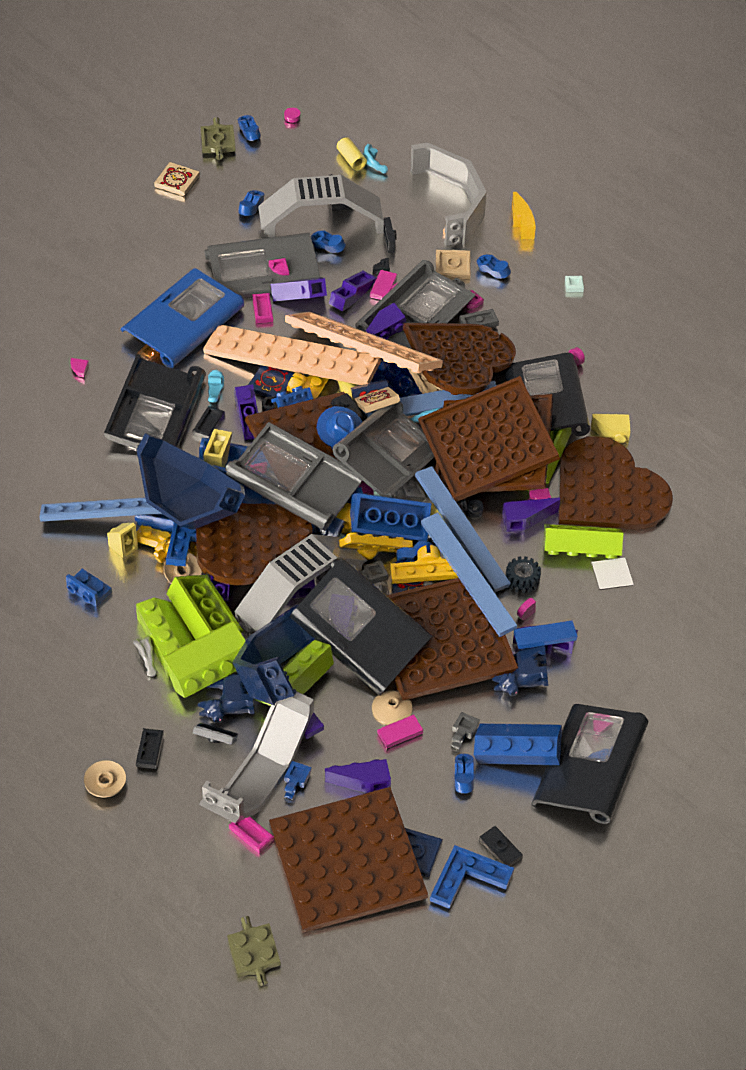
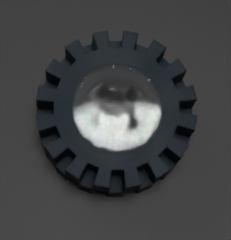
[505,556,541,593]

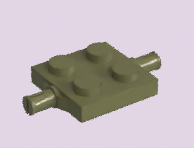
[200,117,235,160]
[227,916,281,986]

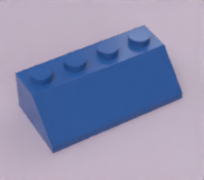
[350,493,431,541]
[474,723,562,765]

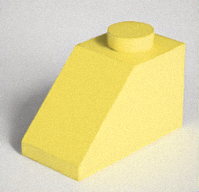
[591,414,630,443]
[203,429,232,467]
[107,523,138,559]

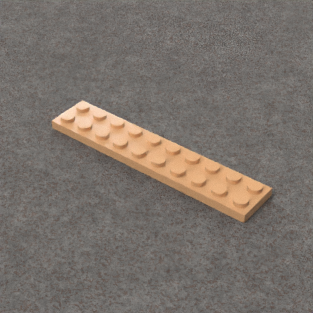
[285,312,443,373]
[203,325,382,385]

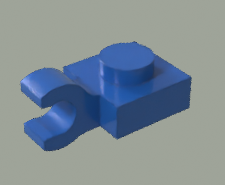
[284,761,312,800]

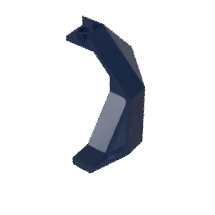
[137,433,245,530]

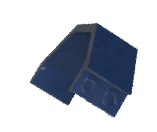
[232,601,320,706]

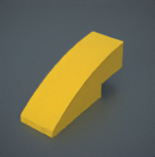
[512,192,536,239]

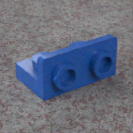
[271,386,313,408]
[66,568,112,607]

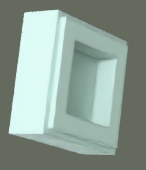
[565,276,584,292]

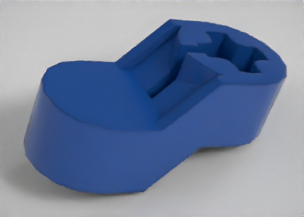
[237,115,261,141]
[238,190,265,216]
[311,230,346,253]
[477,254,511,279]
[397,541,433,562]
[455,754,474,793]

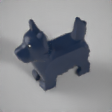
[493,645,549,696]
[198,674,255,723]

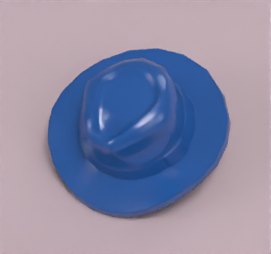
[316,406,362,448]

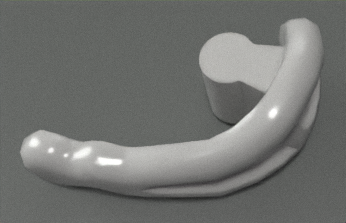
[133,636,158,677]

